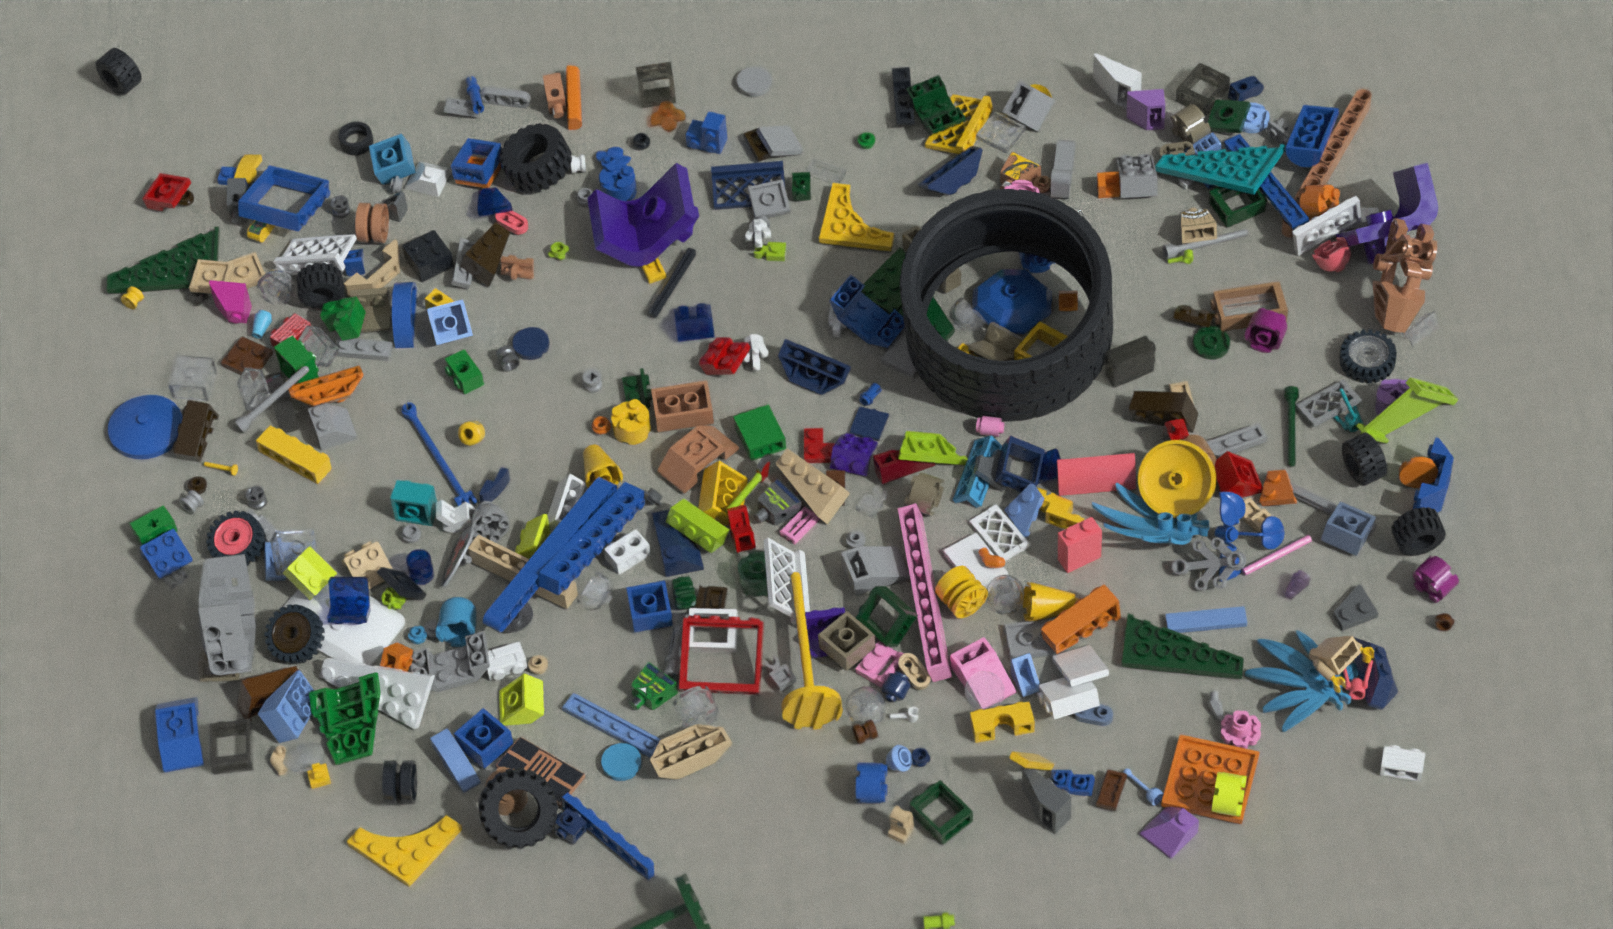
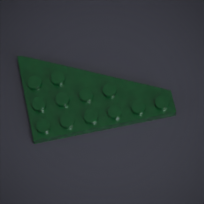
[106,226,220,294]
[861,247,955,341]

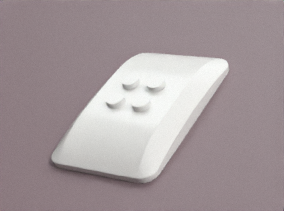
[283,578,405,666]

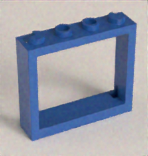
[238,165,331,232]

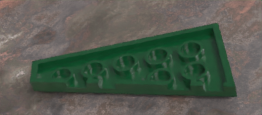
[1122,613,1244,679]

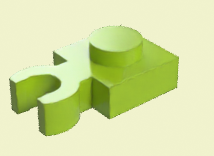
[754,242,786,261]

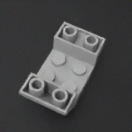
[410,631,490,692]

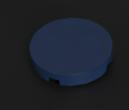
[512,327,550,360]

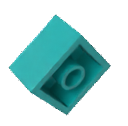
[390,480,437,526]

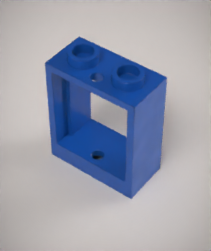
[451,138,502,184]

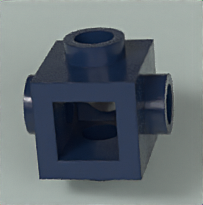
[554,808,587,845]

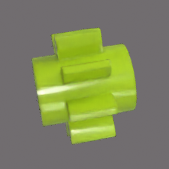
[381,587,406,610]

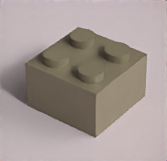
[818,611,875,671]

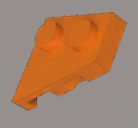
[1259,470,1297,506]

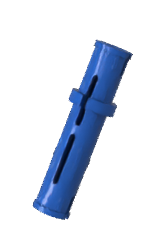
[465,76,484,114]

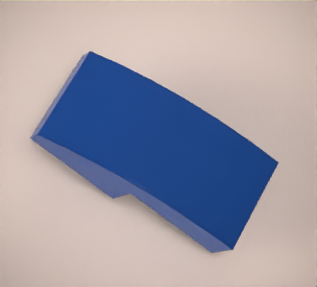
[1050,770,1095,796]

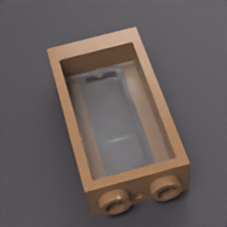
[1210,281,1288,331]

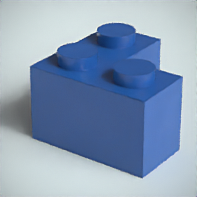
[686,111,728,154]

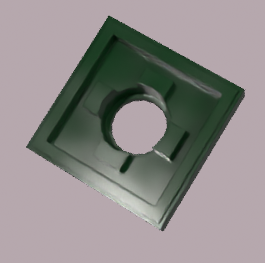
[1208,99,1251,133]

